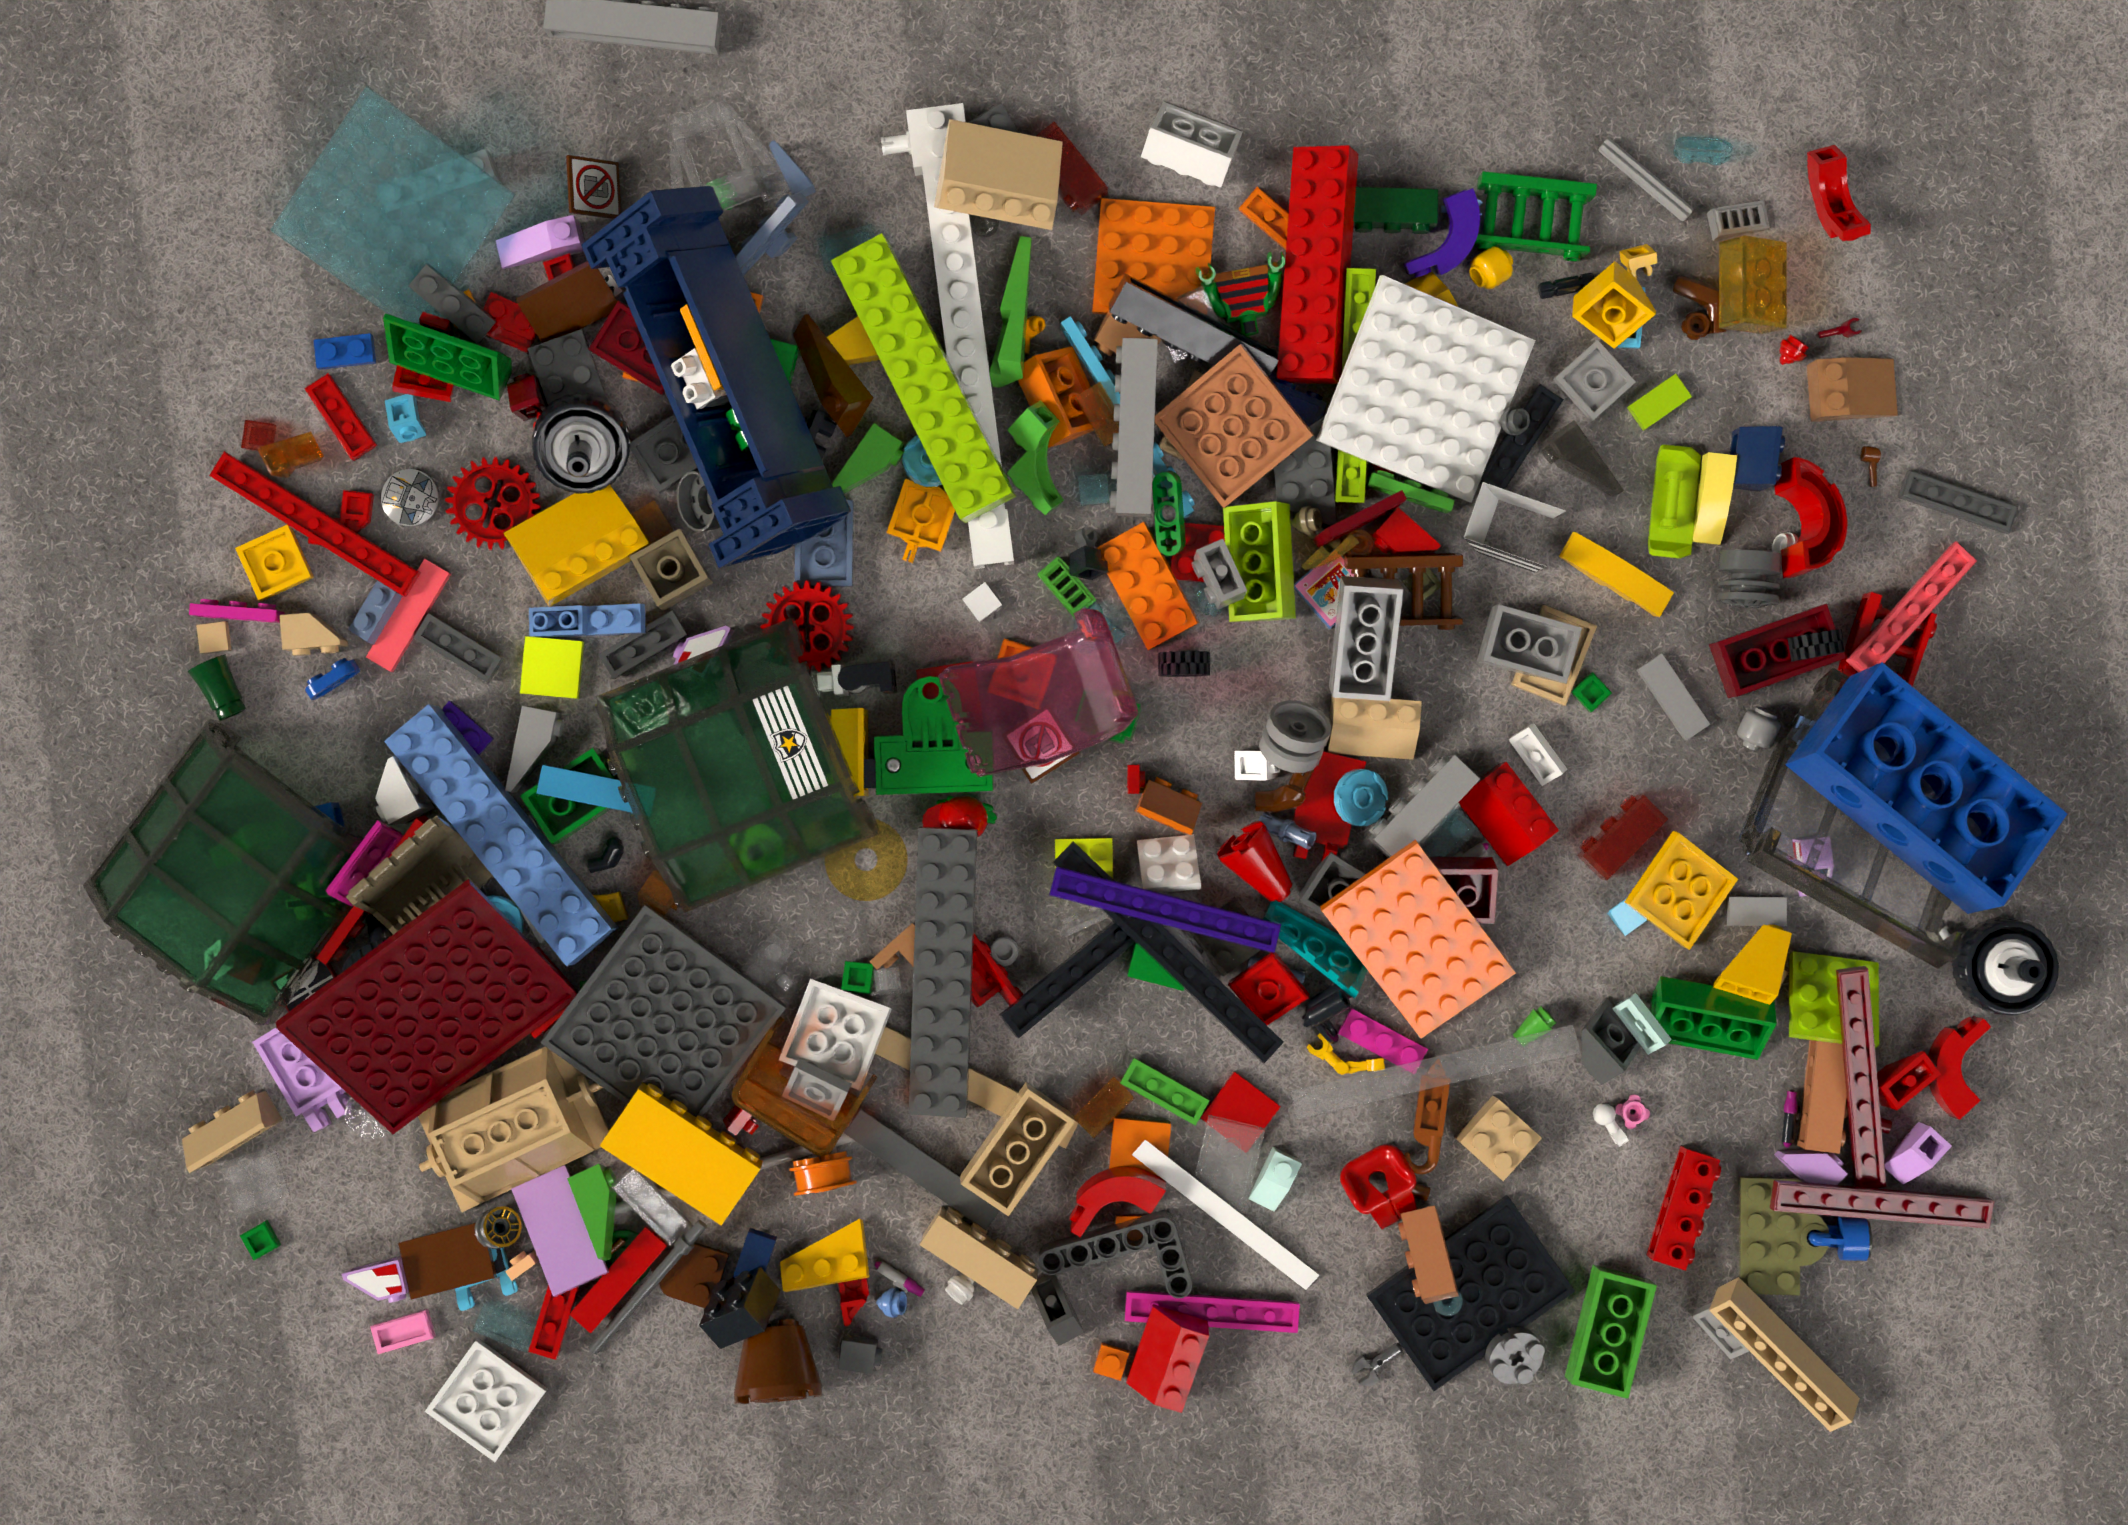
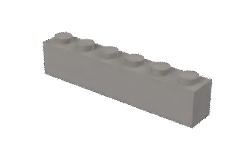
[543,0,722,55]
[1110,338,1158,517]

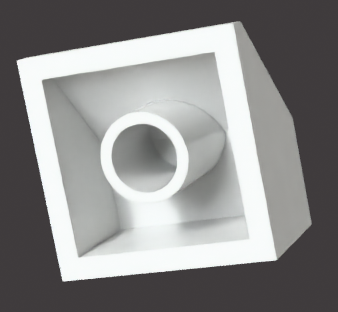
[375,756,434,824]

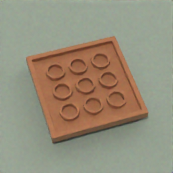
[1154,344,1315,508]

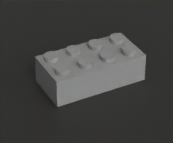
[1329,576,1403,701]
[1367,755,1480,858]

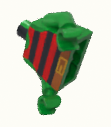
[1195,252,1285,336]

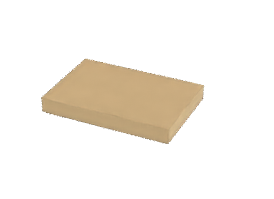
[1511,605,1597,706]

